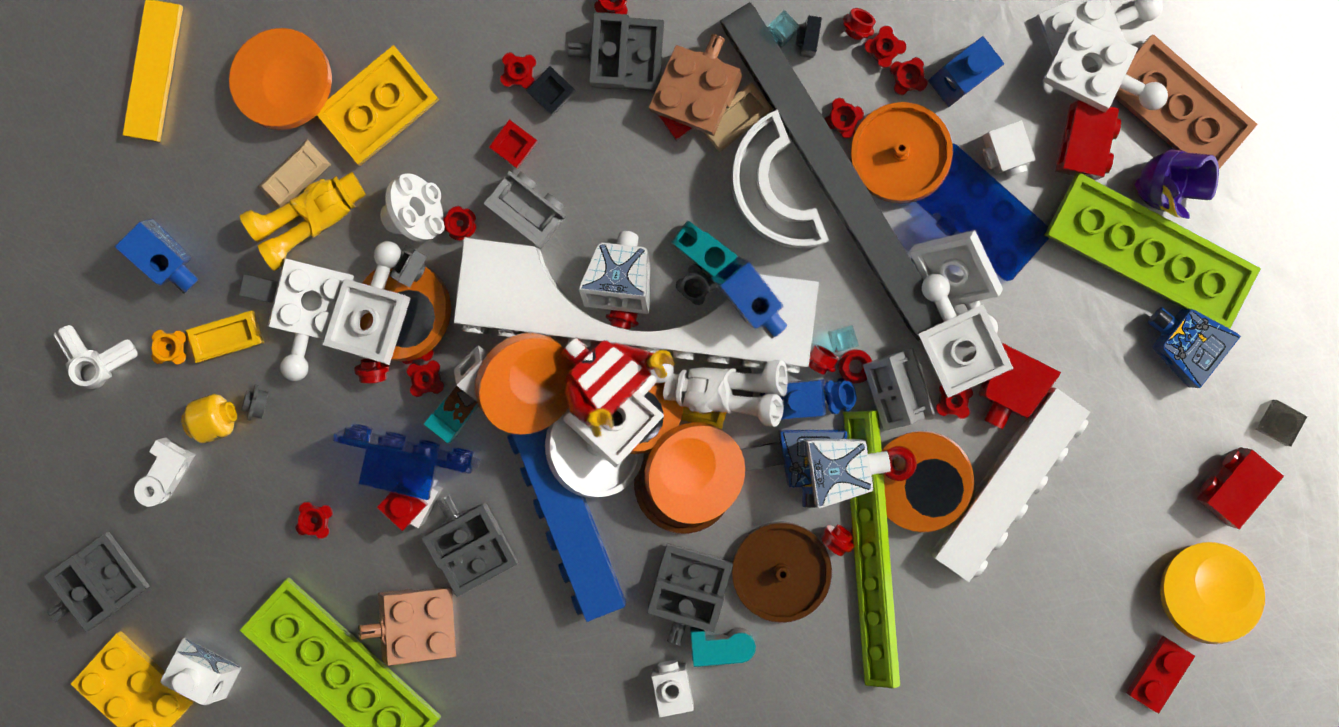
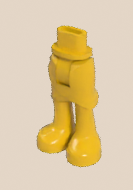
[239,172,366,271]

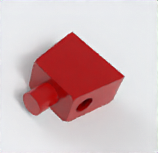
[979,343,1061,430]

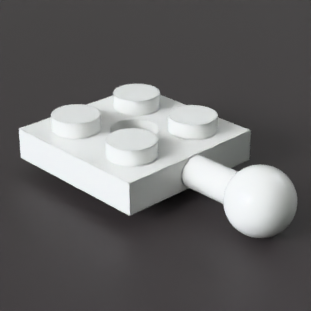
[1037,0,1162,70]
[1042,17,1168,112]
[909,230,1003,332]
[323,241,411,365]
[267,258,354,381]
[918,274,1013,398]
[563,364,674,468]

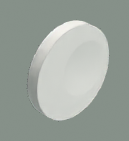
[545,408,644,498]

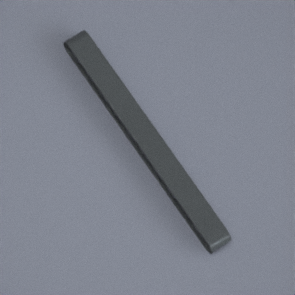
[720,2,944,341]

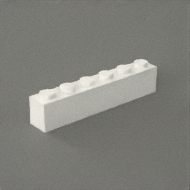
[930,387,1090,582]

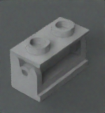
[483,171,566,249]
[863,348,935,431]

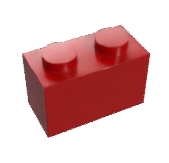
[1055,100,1121,180]
[1196,447,1284,530]

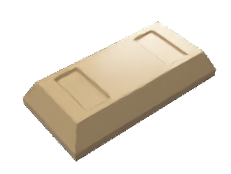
[703,82,773,152]
[258,139,331,208]

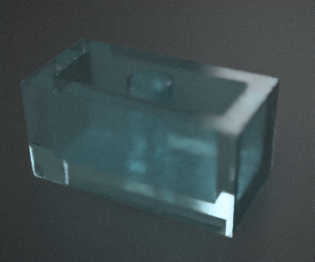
[768,10,800,49]
[827,325,859,352]

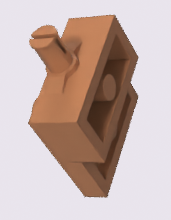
[649,34,742,136]
[358,587,456,666]

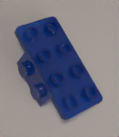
[915,143,1049,281]
[333,424,480,500]

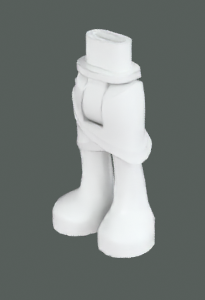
[663,360,787,427]

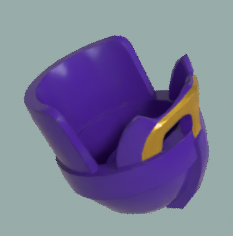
[1135,149,1219,219]

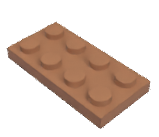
[1115,34,1258,169]

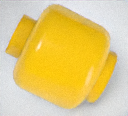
[181,394,237,443]

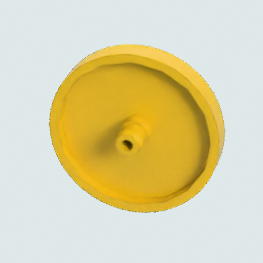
[1160,542,1265,644]

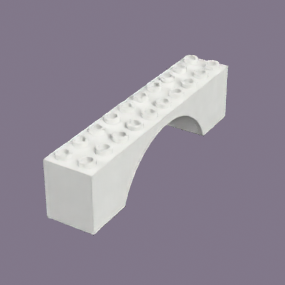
[454,238,819,373]

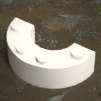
[731,110,829,248]

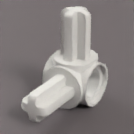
[54,325,138,389]

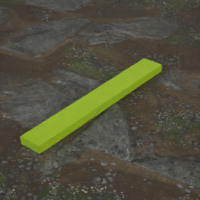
[843,410,900,689]

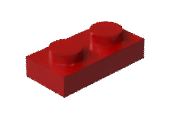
[1126,635,1195,714]

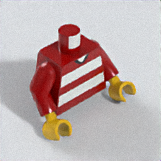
[561,338,675,438]

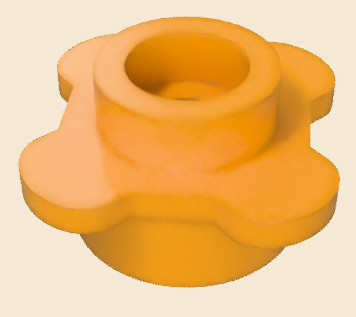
[151,330,187,365]

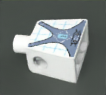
[579,231,650,314]
[805,438,891,508]
[160,638,242,705]

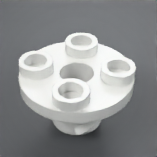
[380,174,445,242]

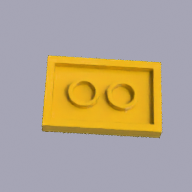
[317,45,440,166]
[70,631,195,727]

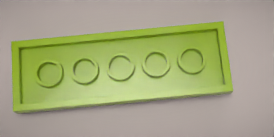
[1044,173,1261,329]
[240,578,441,727]

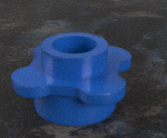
[824,378,857,414]

